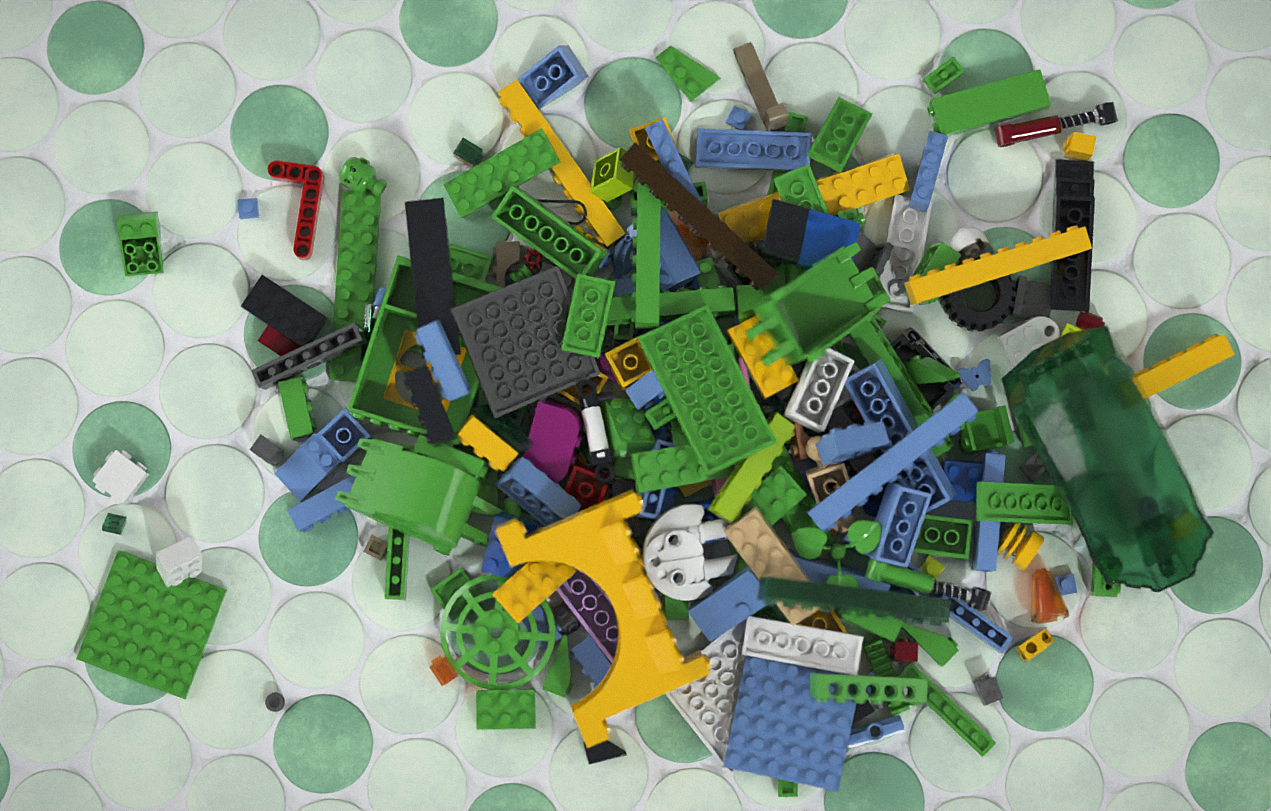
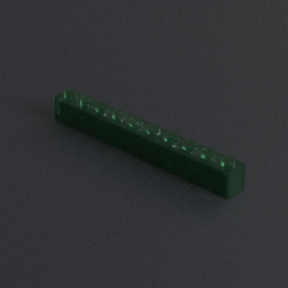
[757,576,951,626]

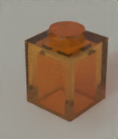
[430,655,459,686]

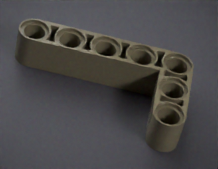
[733,42,789,131]

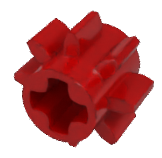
[522,248,545,271]

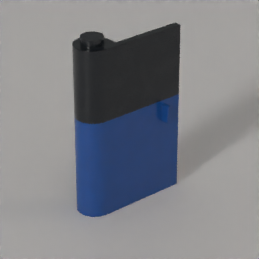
[756,199,861,269]

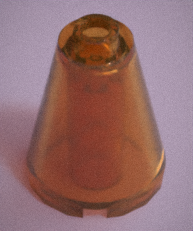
[1030,568,1069,623]

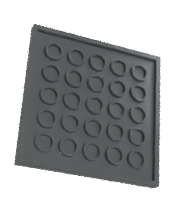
[450,266,600,418]

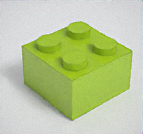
[590,147,635,202]

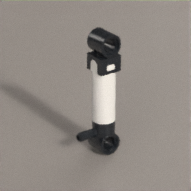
[577,379,614,486]

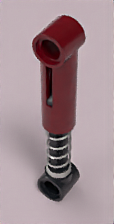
[994,102,1118,148]

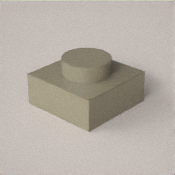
[363,535,388,560]

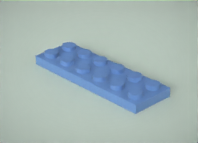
[695,129,812,171]

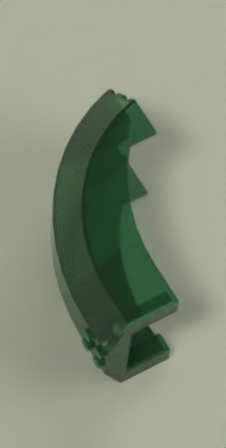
[1001,326,1214,593]

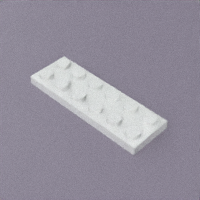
[880,195,933,313]
[742,616,864,675]

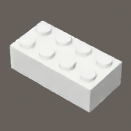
[783,348,854,432]

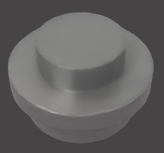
[265,692,285,712]

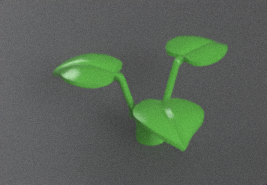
[791,520,881,608]

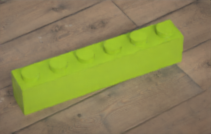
[708,413,795,523]

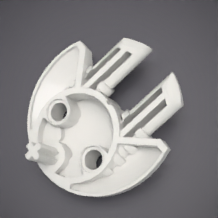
[640,504,737,601]

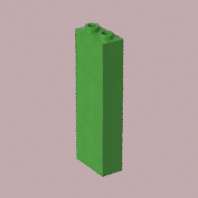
[927,69,1051,136]

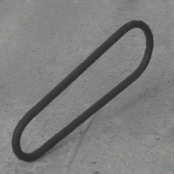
[537,199,587,225]

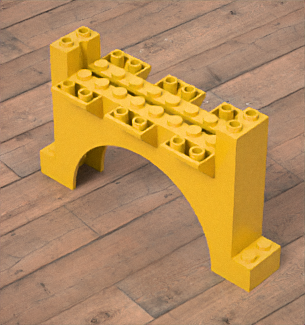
[495,490,712,748]

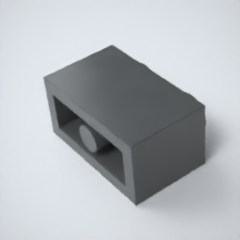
[249,434,284,466]

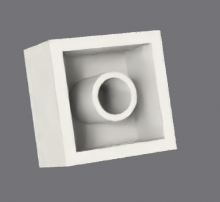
[156,536,202,587]

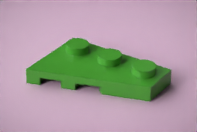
[656,45,720,102]

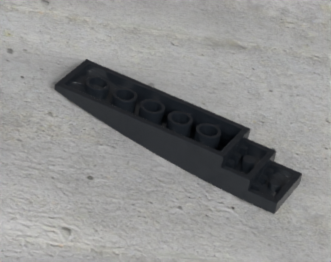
[1050,159,1095,312]
[404,198,461,359]

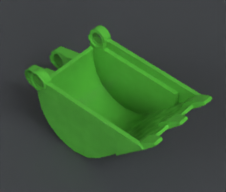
[745,242,891,366]
[335,438,503,556]

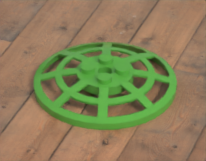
[440,574,556,690]

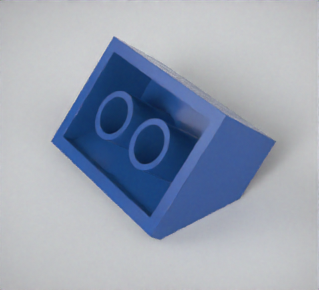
[481,512,538,578]

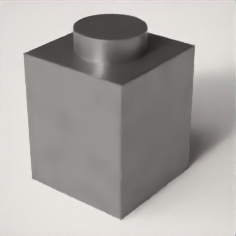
[974,674,1003,706]

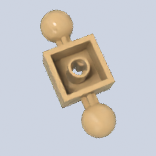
[805,436,854,532]

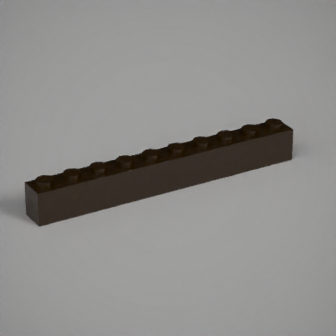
[620,142,779,291]

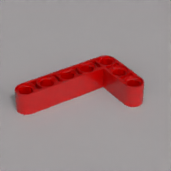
[267,161,324,261]

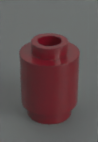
[1075,311,1105,335]

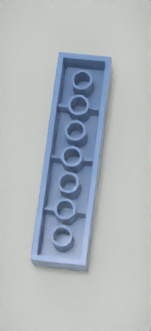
[845,359,957,512]

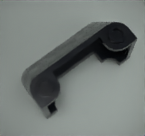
[891,327,962,410]

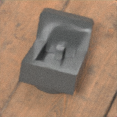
[552,601,582,636]

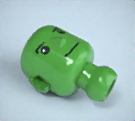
[339,157,387,196]

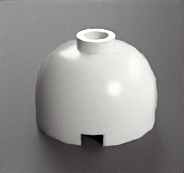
[950,227,990,262]

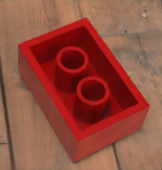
[565,462,610,513]

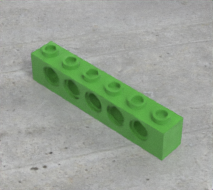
[809,673,927,706]

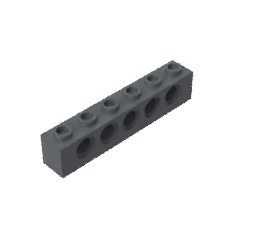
[251,322,368,390]

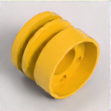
[997,522,1045,571]

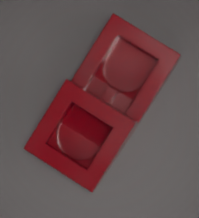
[258,325,300,356]

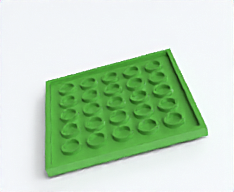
[76,550,227,699]

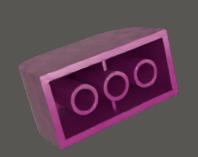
[523,397,584,483]

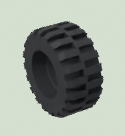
[941,256,1016,332]

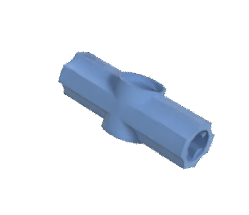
[848,715,905,748]

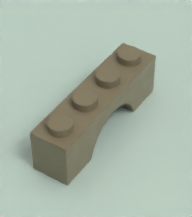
[493,241,520,288]

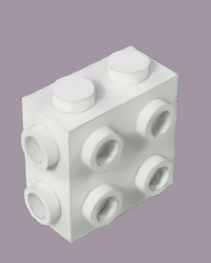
[92,450,150,505]

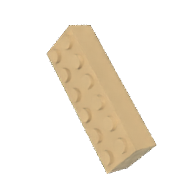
[724,506,825,626]

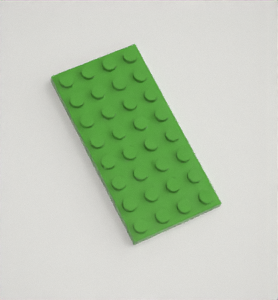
[637,305,777,477]

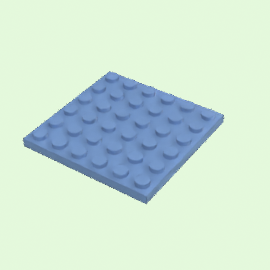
[723,655,856,792]

